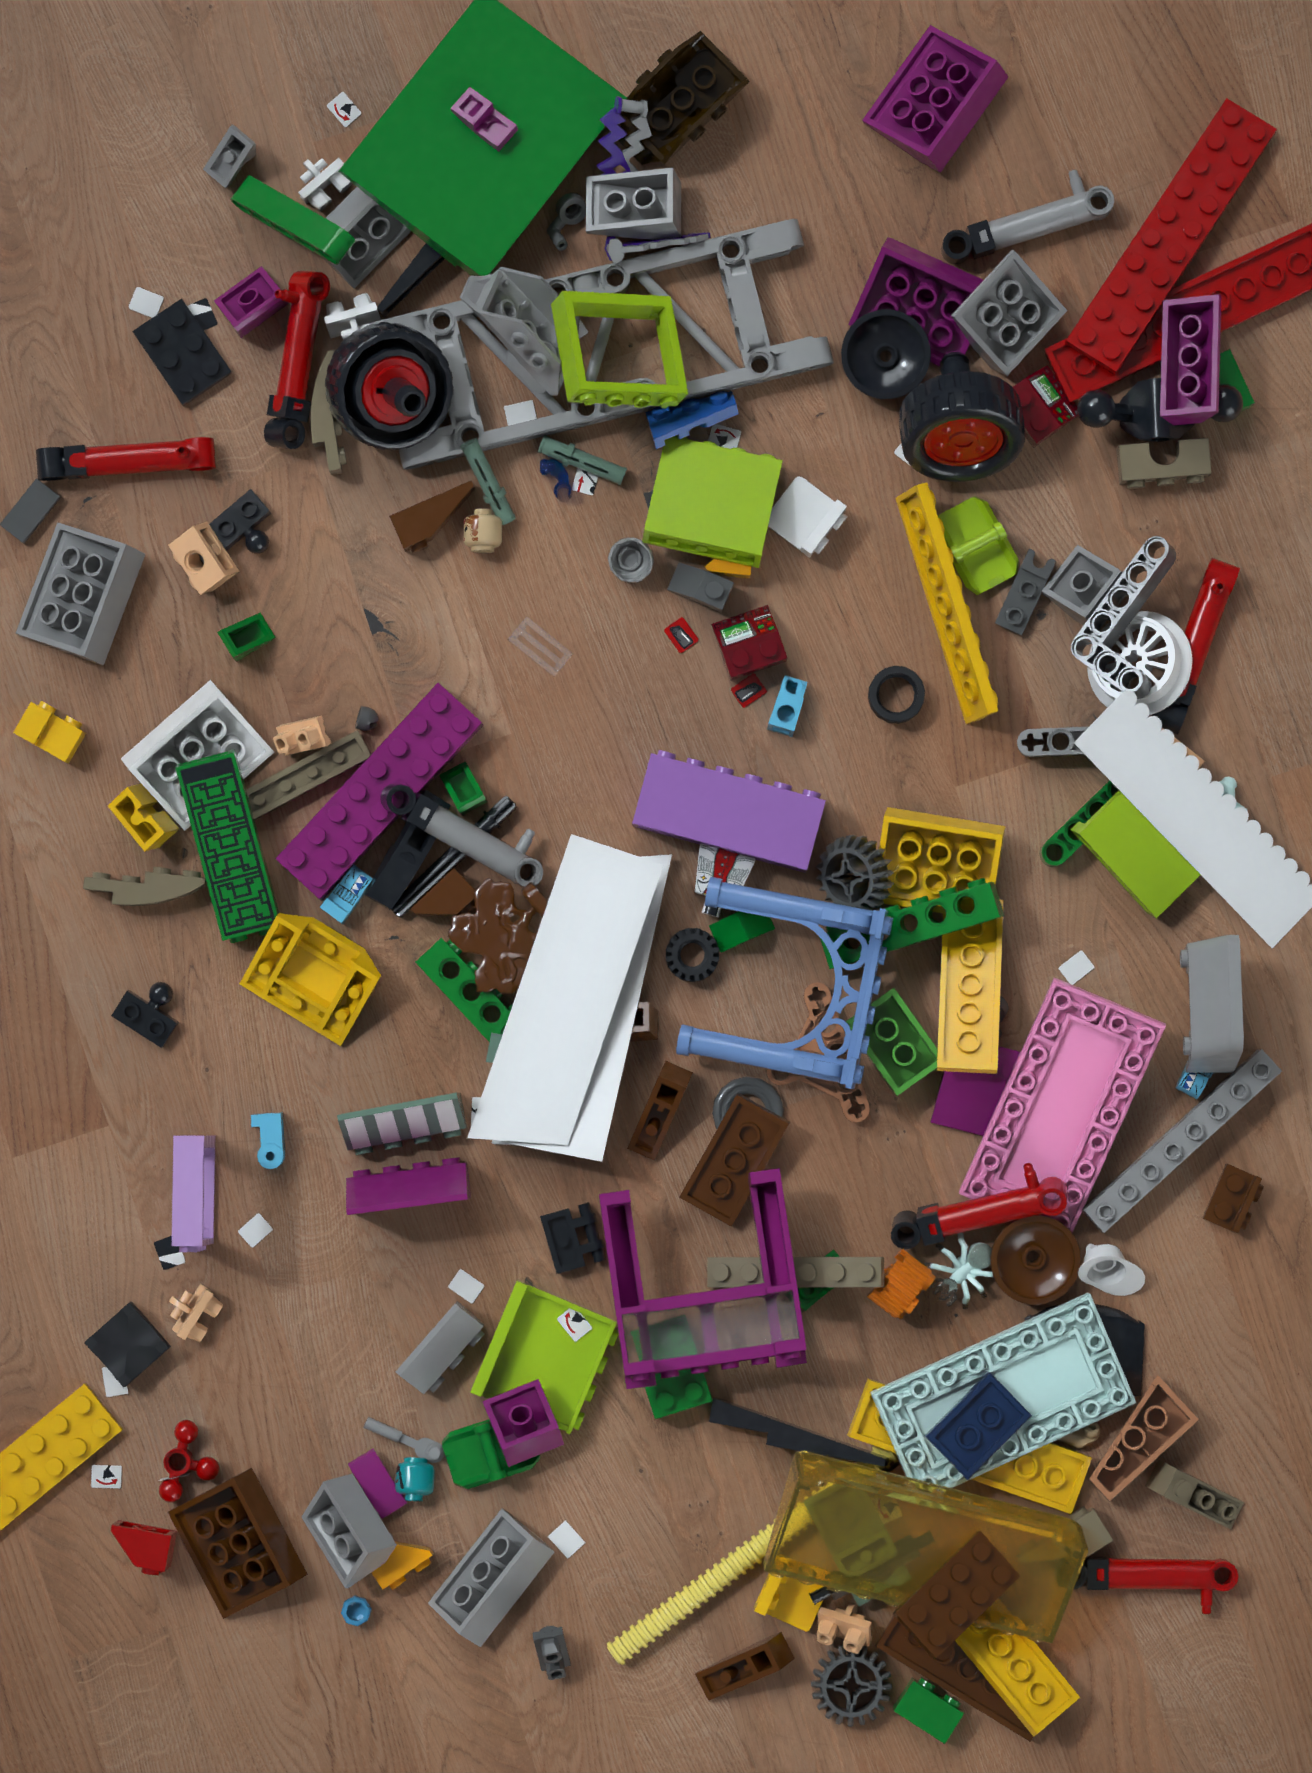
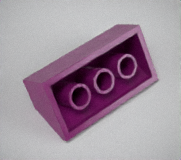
[1160,294,1221,425]

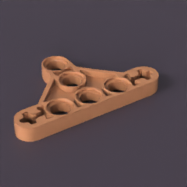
[766,982,870,1123]

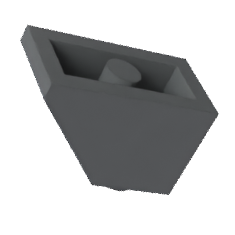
[667,563,734,613]

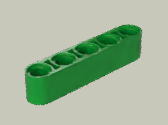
[230,175,355,265]
[1039,780,1113,867]

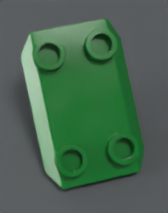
[442,1419,541,1489]

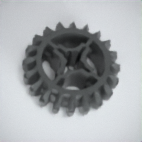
[816,835,894,911]
[811,1645,892,1727]

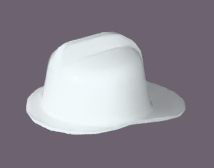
[1078,1244,1145,1296]

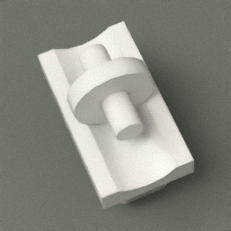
[298,158,353,212]
[324,293,381,340]

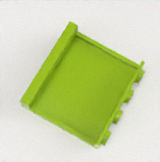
[642,435,783,568]
[1070,790,1201,918]
[470,1280,619,1434]

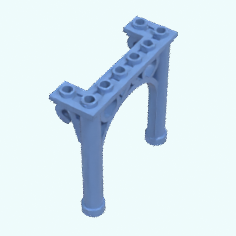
[676,877,893,1089]

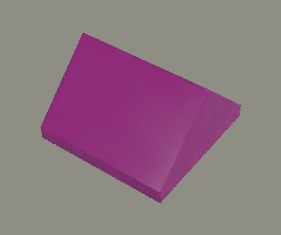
[214,266,289,338]

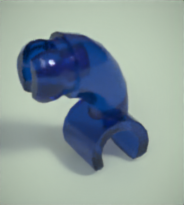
[540,458,572,499]

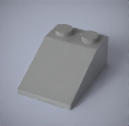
[586,168,681,240]

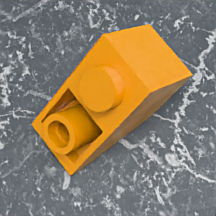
[371,1541,434,1590]

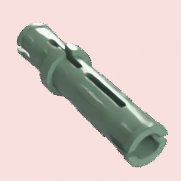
[537,435,627,485]
[460,438,516,525]

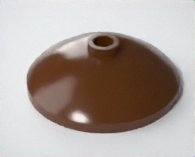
[990,1215,1081,1305]

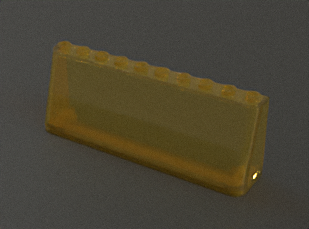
[763,1451,1088,1643]

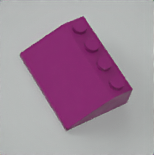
[862,25,1008,173]
[848,237,983,366]
[930,1046,1020,1136]
[346,1157,471,1215]

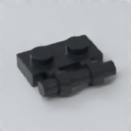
[540,1202,606,1274]

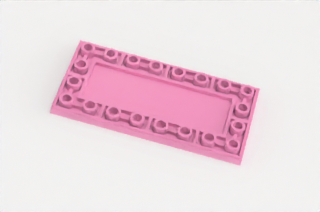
[959,978,1166,1233]

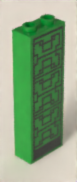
[175,749,279,943]

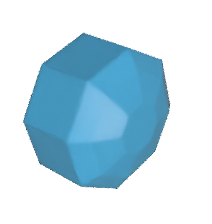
[341,1595,372,1626]

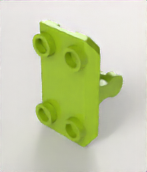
[938,496,1019,595]

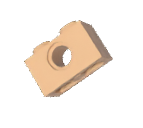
[168,522,239,595]

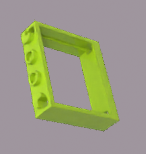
[551,291,688,409]

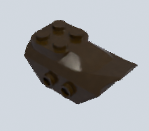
[618,31,750,165]

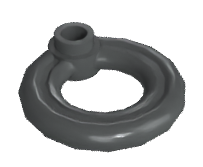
[712,1076,784,1129]

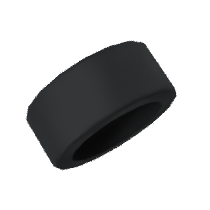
[868,666,925,724]

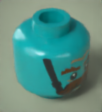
[395,1457,435,1502]

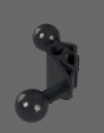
[1077,378,1243,442]

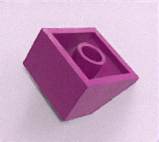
[482,1379,564,1467]

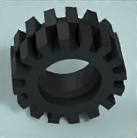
[666,928,719,982]

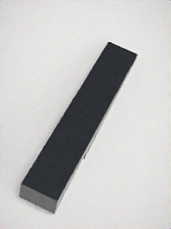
[377,243,445,317]
[709,1397,889,1466]

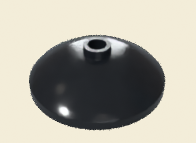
[841,309,931,399]

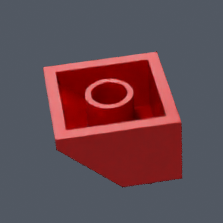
[110,1520,177,1576]

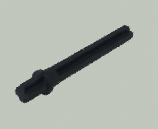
[391,796,517,918]

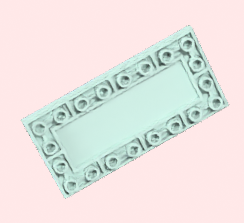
[870,1293,1136,1503]

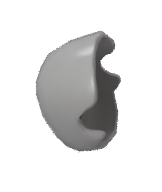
[608,537,654,583]

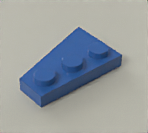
[645,391,739,449]

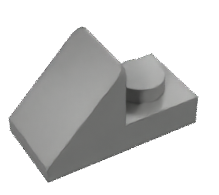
[203,125,256,188]

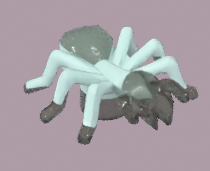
[924,1233,994,1310]

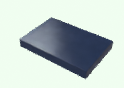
[925,1372,1032,1480]

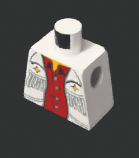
[695,844,755,918]

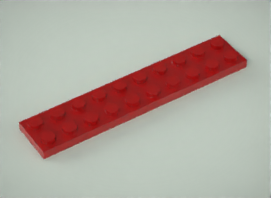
[1065,98,1277,375]
[1044,223,1312,403]

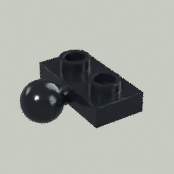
[209,489,271,554]
[111,982,179,1048]

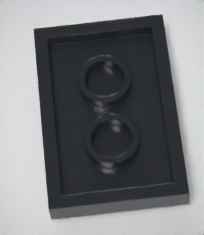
[132,298,232,406]

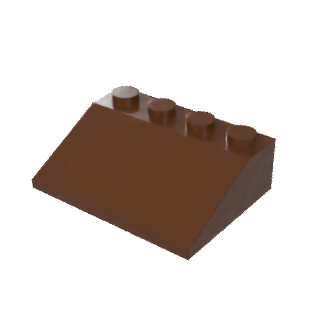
[168,1468,308,1619]

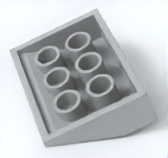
[16,522,145,665]

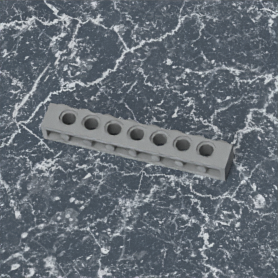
[1082,1049,1282,1233]

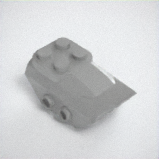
[459,267,580,396]

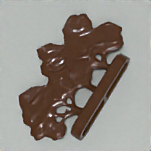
[448,878,548,994]

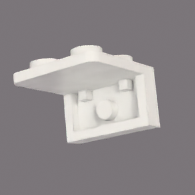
[768,476,848,558]

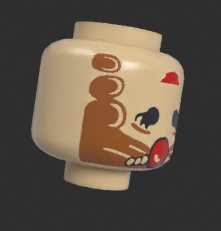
[464,509,502,553]

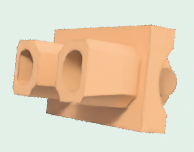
[273,715,332,755]
[169,1283,223,1342]
[817,1603,872,1654]

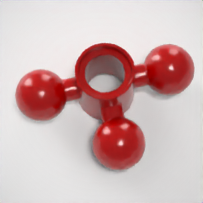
[159,1420,220,1502]

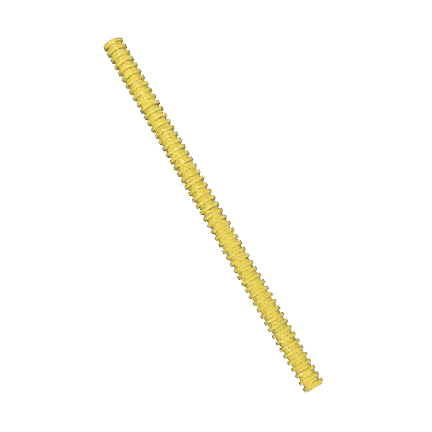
[607,1446,898,1665]

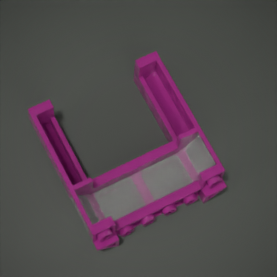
[599,1168,807,1389]

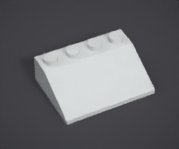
[121,680,274,831]

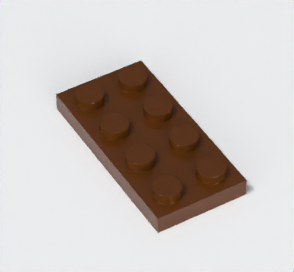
[679,1093,790,1227]
[892,1531,1021,1659]

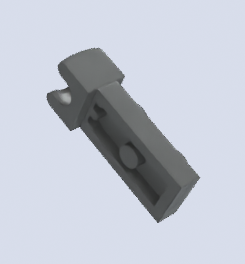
[995,548,1056,636]

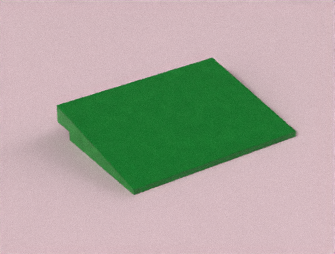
[338,0,627,276]

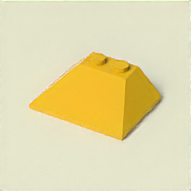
[239,913,381,1046]

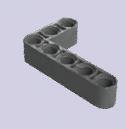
[1071,536,1176,699]

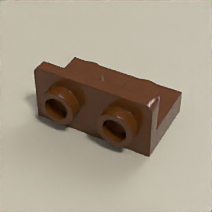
[1202,1163,1264,1233]

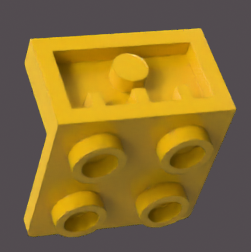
[753,1552,829,1632]

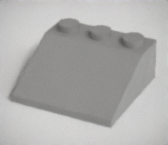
[951,250,1067,376]

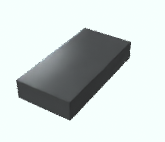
[0,478,61,544]

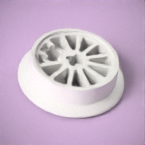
[1087,611,1192,715]

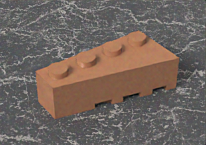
[1089,1375,1199,1502]

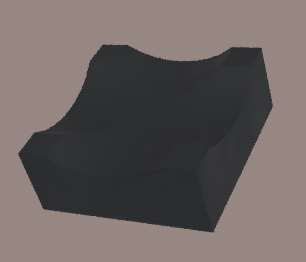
[84,1302,171,1388]

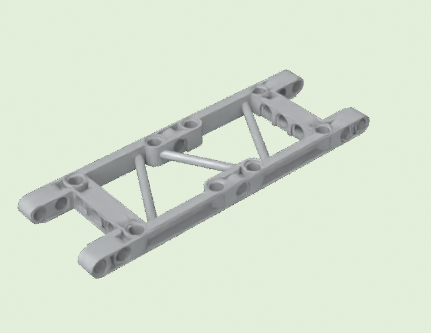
[369,219,834,470]

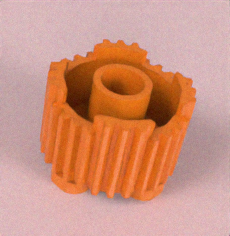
[867,1249,936,1320]

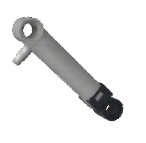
[941,170,1114,264]
[380,783,543,887]

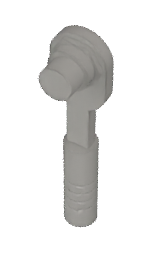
[363,1417,445,1463]

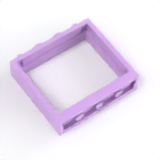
[172,1135,215,1252]

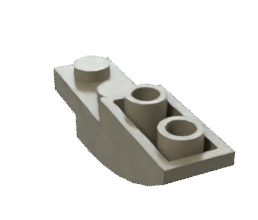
[311,350,347,475]
[83,867,207,906]

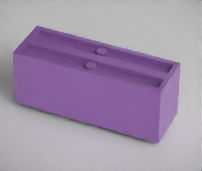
[632,750,826,873]

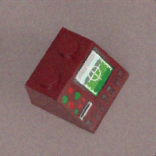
[1013,365,1078,448]
[711,605,788,681]

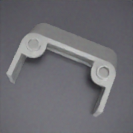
[1180,935,1244,1073]

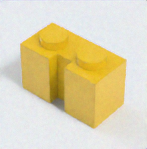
[13,701,86,764]
[108,784,179,852]

